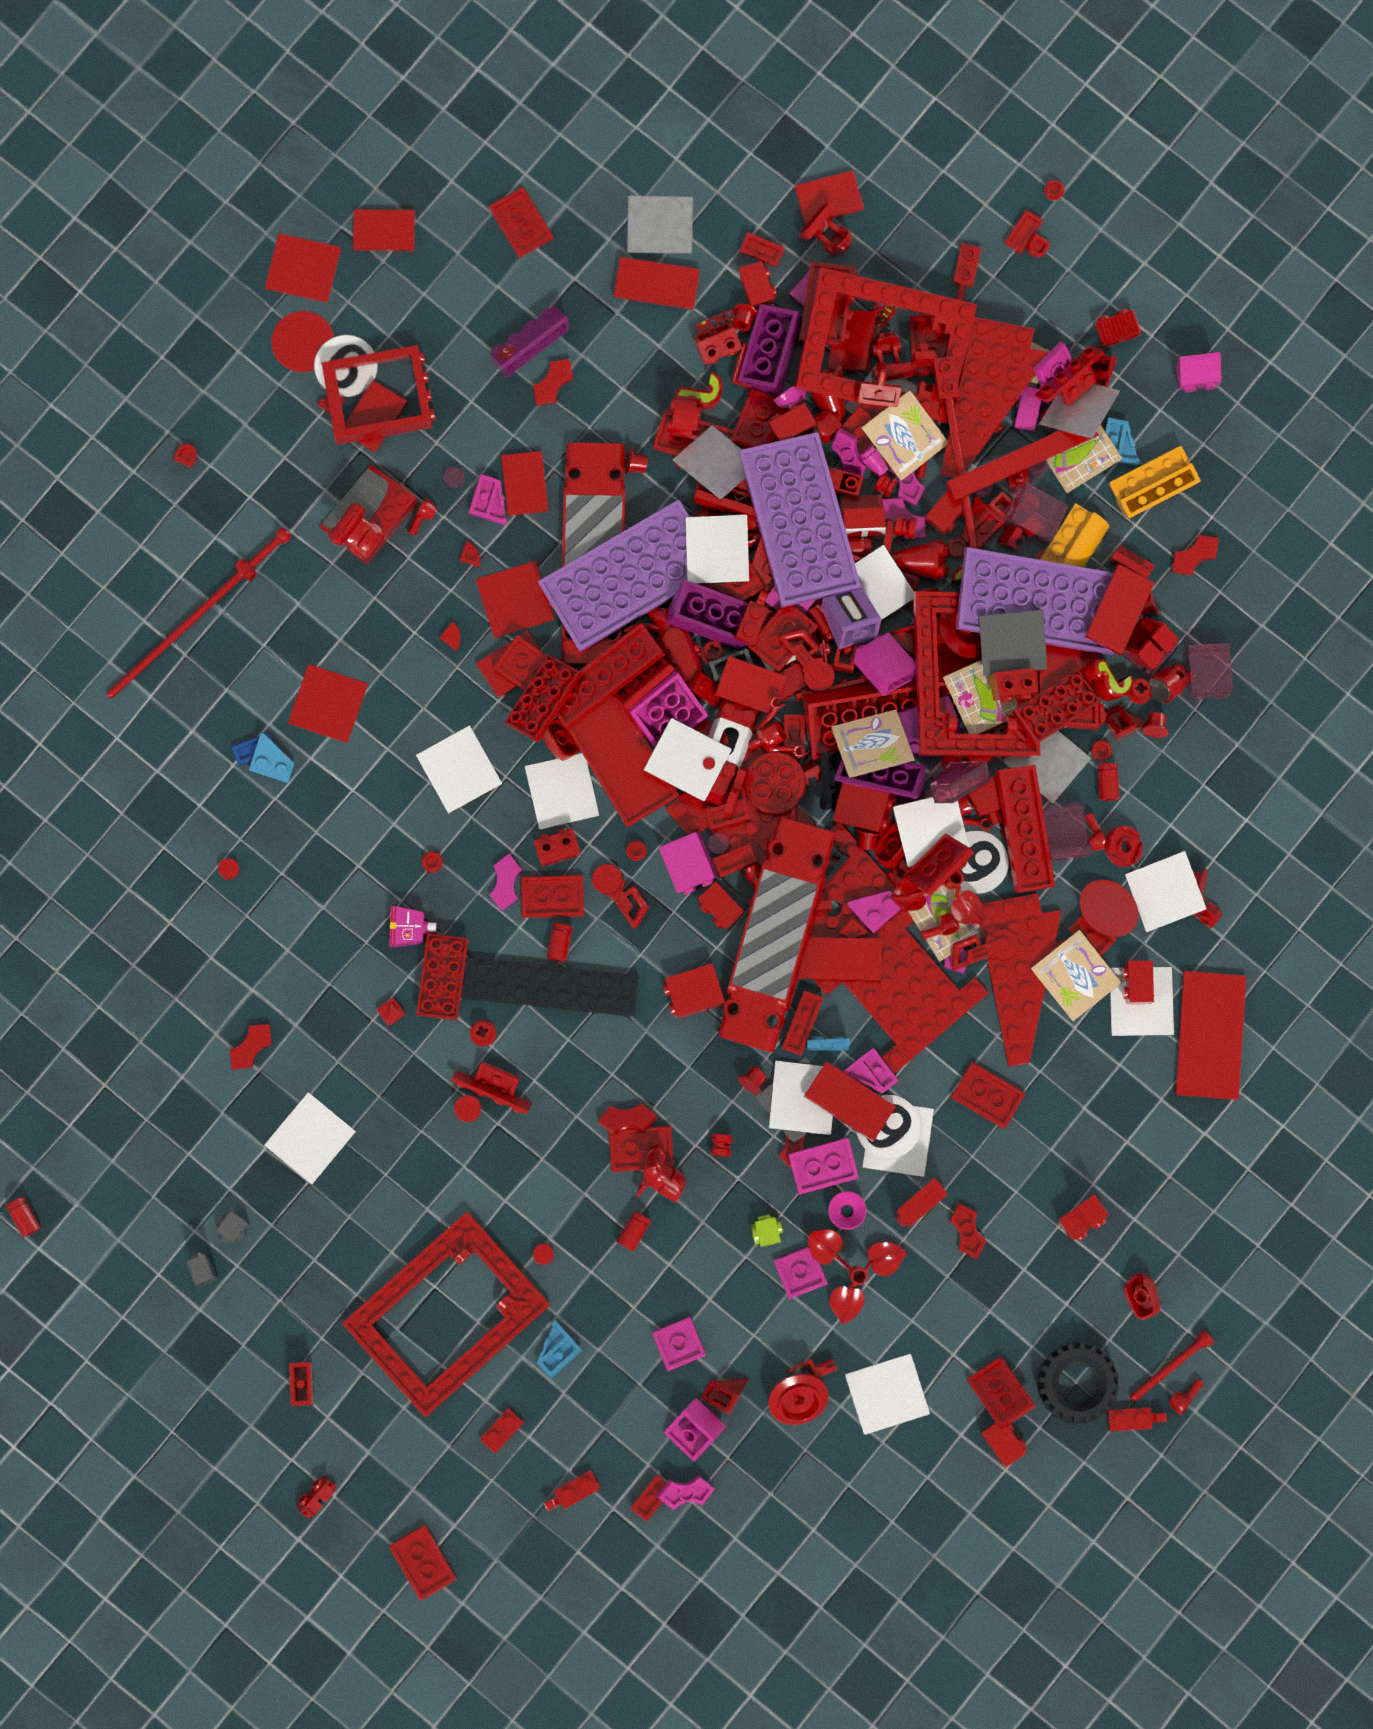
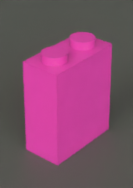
[853,632,916,696]
[659,831,719,895]

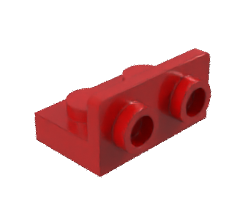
[1109,545,1154,579]

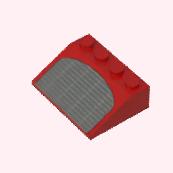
[319,465,418,565]

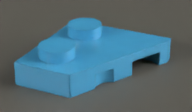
[1105,418,1139,466]
[249,732,294,783]
[807,1036,850,1051]
[537,1320,582,1379]

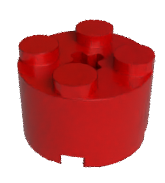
[668,395,702,439]

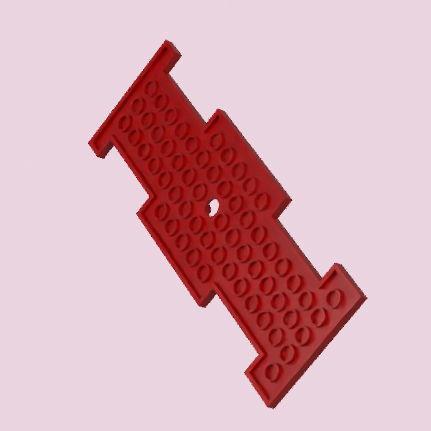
[666,732,988,1074]

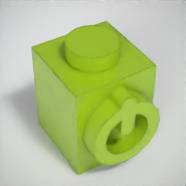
[751,1215,783,1247]

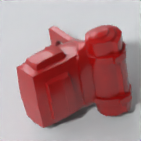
[328,502,384,559]
[636,1144,686,1202]

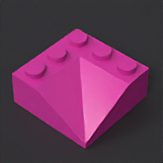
[629,670,708,748]

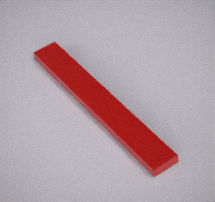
[946,430,1099,501]

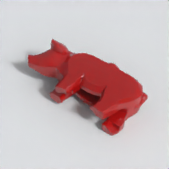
[648,607,705,686]

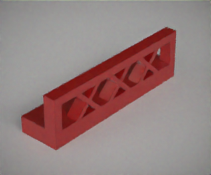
[694,483,758,523]

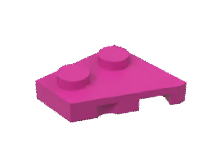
[468,474,507,526]
[847,891,902,934]
[843,1048,899,1093]

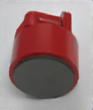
[1148,664,1196,703]

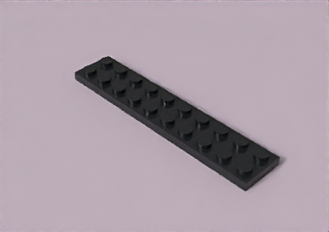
[461,957,639,1017]

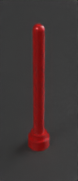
[1130,1329,1214,1401]

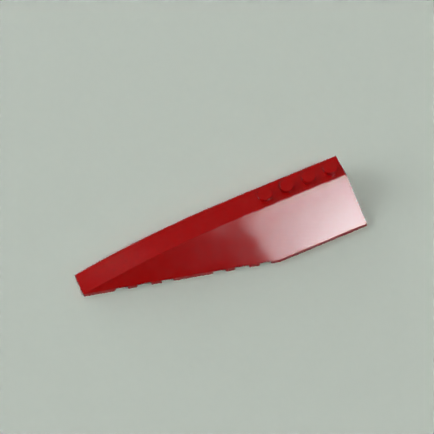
[802,679,961,760]

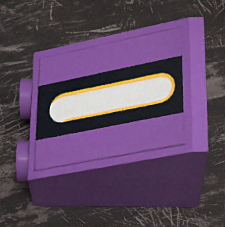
[821,587,881,649]

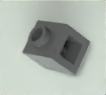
[216,1211,250,1244]

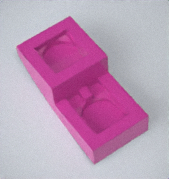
[1014,387,1041,432]

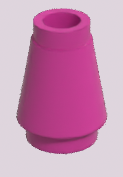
[860,445,888,476]

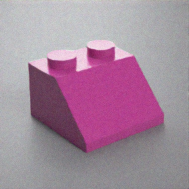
[1175,352,1221,393]
[664,1398,726,1461]

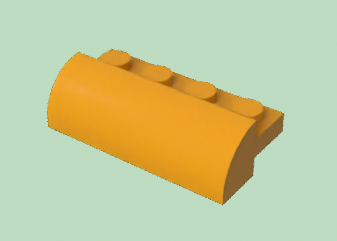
[1108,446,1201,519]
[1040,503,1110,568]

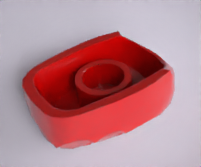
[542,719,580,761]
[873,823,905,869]
[1124,1273,1161,1320]

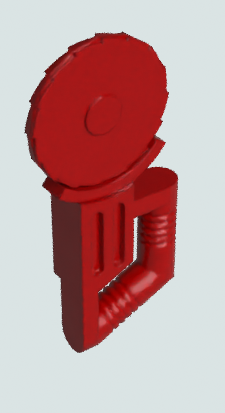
[778,628,835,691]
[592,864,649,929]
[951,929,1019,971]

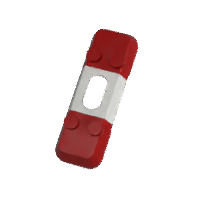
[703,698,761,805]

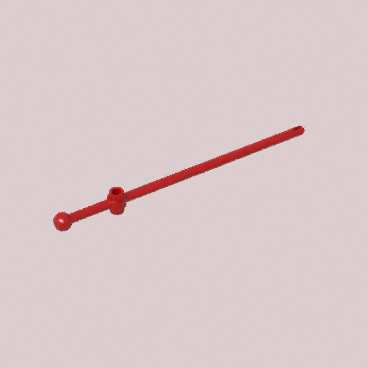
[107,528,291,698]

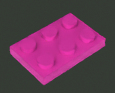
[787,1138,859,1195]

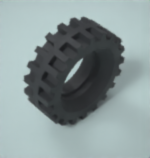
[1037,1343,1119,1424]

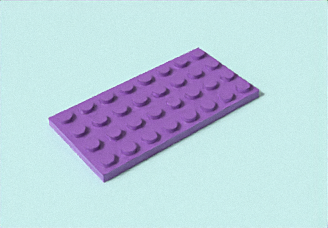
[739,432,861,608]
[538,499,698,652]
[956,547,1115,655]

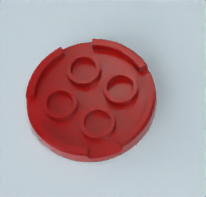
[744,752,806,814]

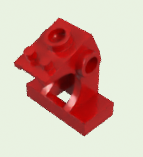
[798,203,853,256]
[871,331,914,383]

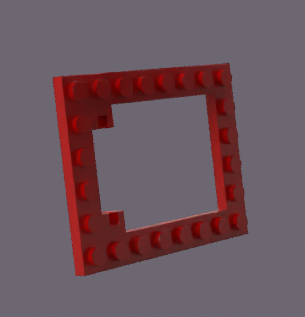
[794,267,977,424]
[913,591,1041,757]
[342,1212,550,1418]

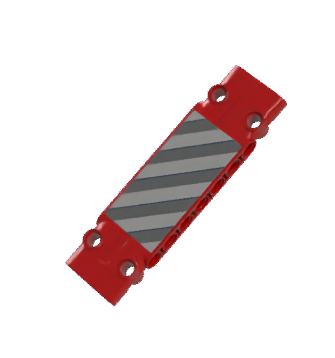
[561,443,625,667]
[718,817,836,1053]

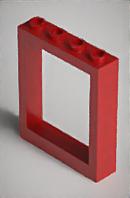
[321,345,435,445]

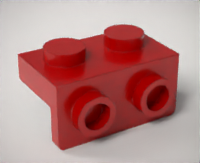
[1068,915,1117,956]

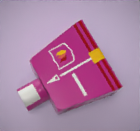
[389,906,437,948]

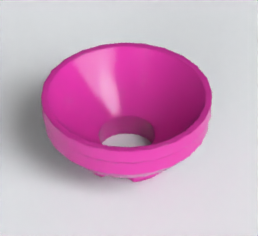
[774,385,807,408]
[828,1191,867,1230]

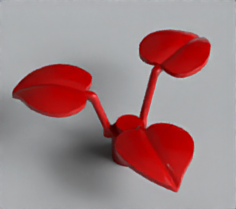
[892,859,985,925]
[808,1229,906,1324]

